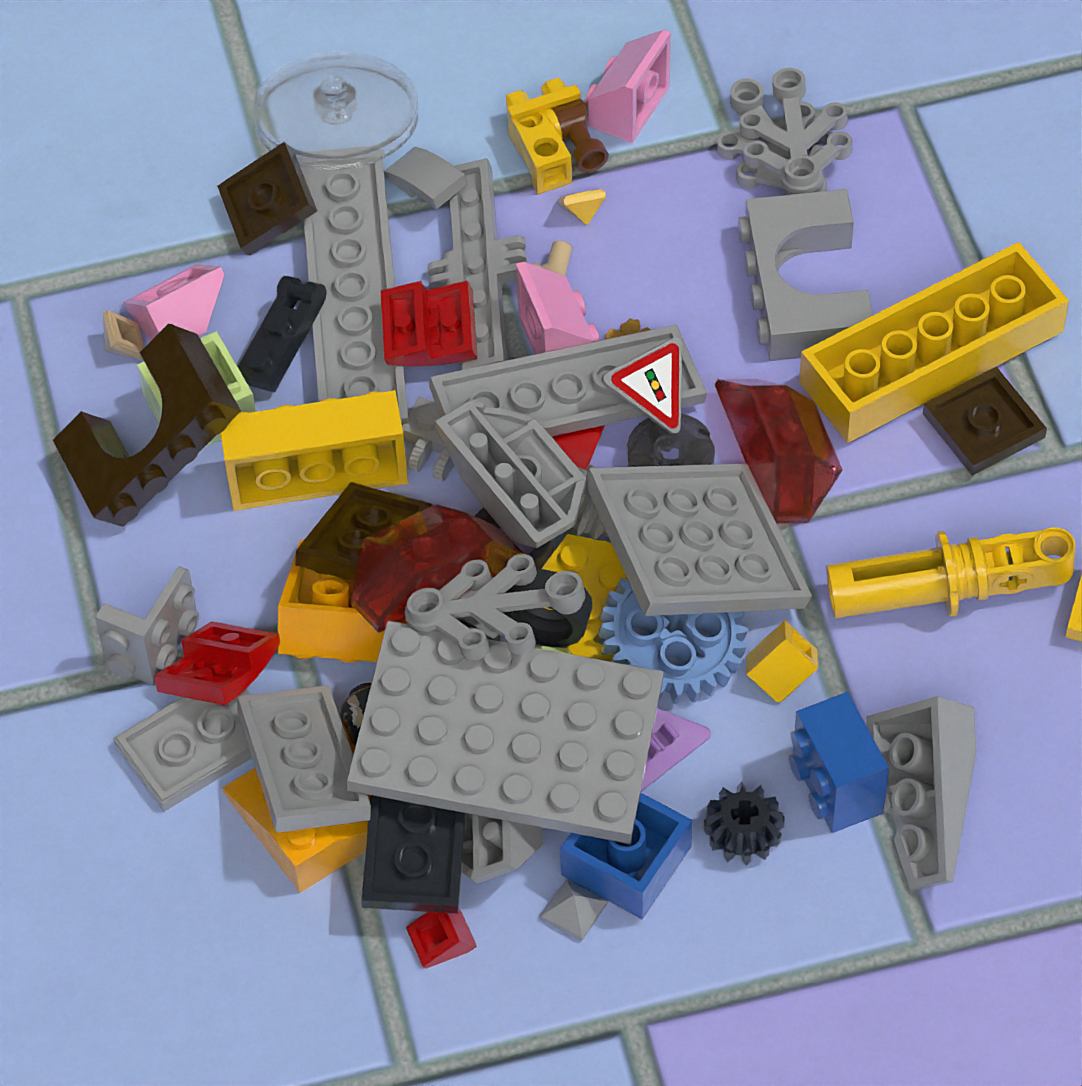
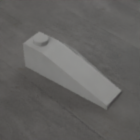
[866,696,976,891]

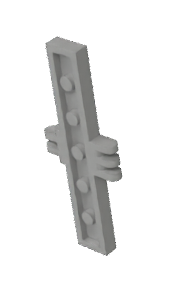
[427,158,527,370]

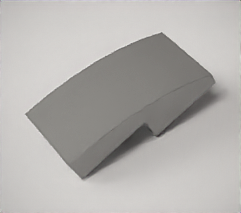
[384,147,467,210]

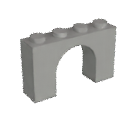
[738,189,873,361]

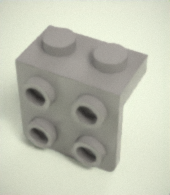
[95,566,199,686]

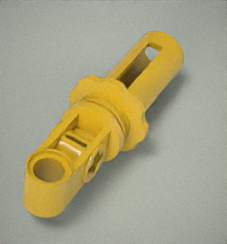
[826,527,1075,619]

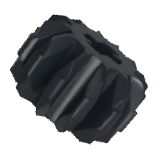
[704,781,785,866]

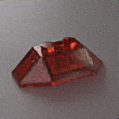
[714,379,843,524]
[351,504,525,633]

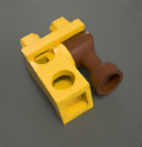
[506,77,609,195]

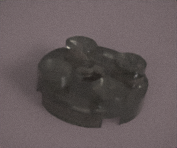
[627,413,715,467]

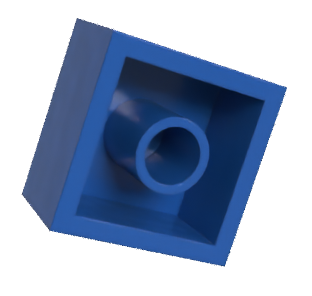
[789,692,889,833]
[560,792,692,920]

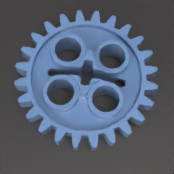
[598,578,748,704]

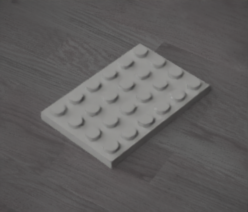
[347,621,664,844]

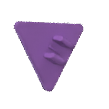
[641,708,711,792]

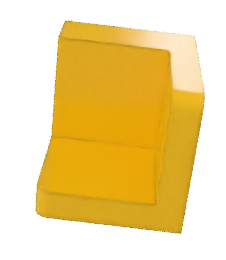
[746,620,818,702]

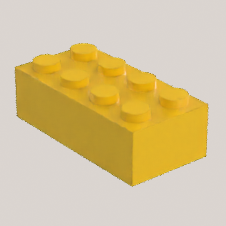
[220,390,408,511]

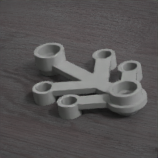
[739,68,852,194]
[717,78,832,195]
[405,554,586,660]

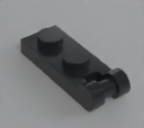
[238,276,327,393]

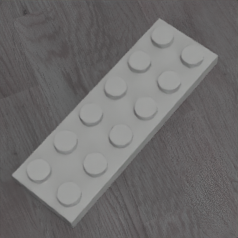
[429,325,707,436]

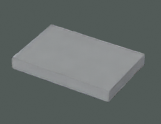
[113,689,252,812]

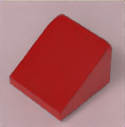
[405,909,477,969]

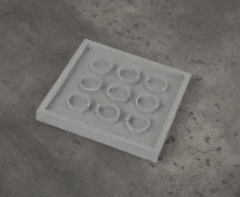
[585,464,812,616]

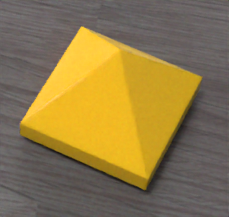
[558,189,606,225]

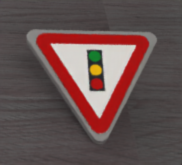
[601,337,683,434]

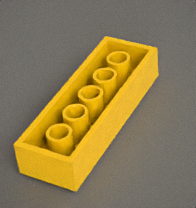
[799,242,1069,443]

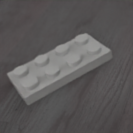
[237,685,371,833]

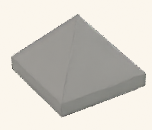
[541,879,607,941]

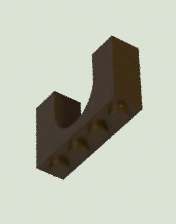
[53,323,241,527]

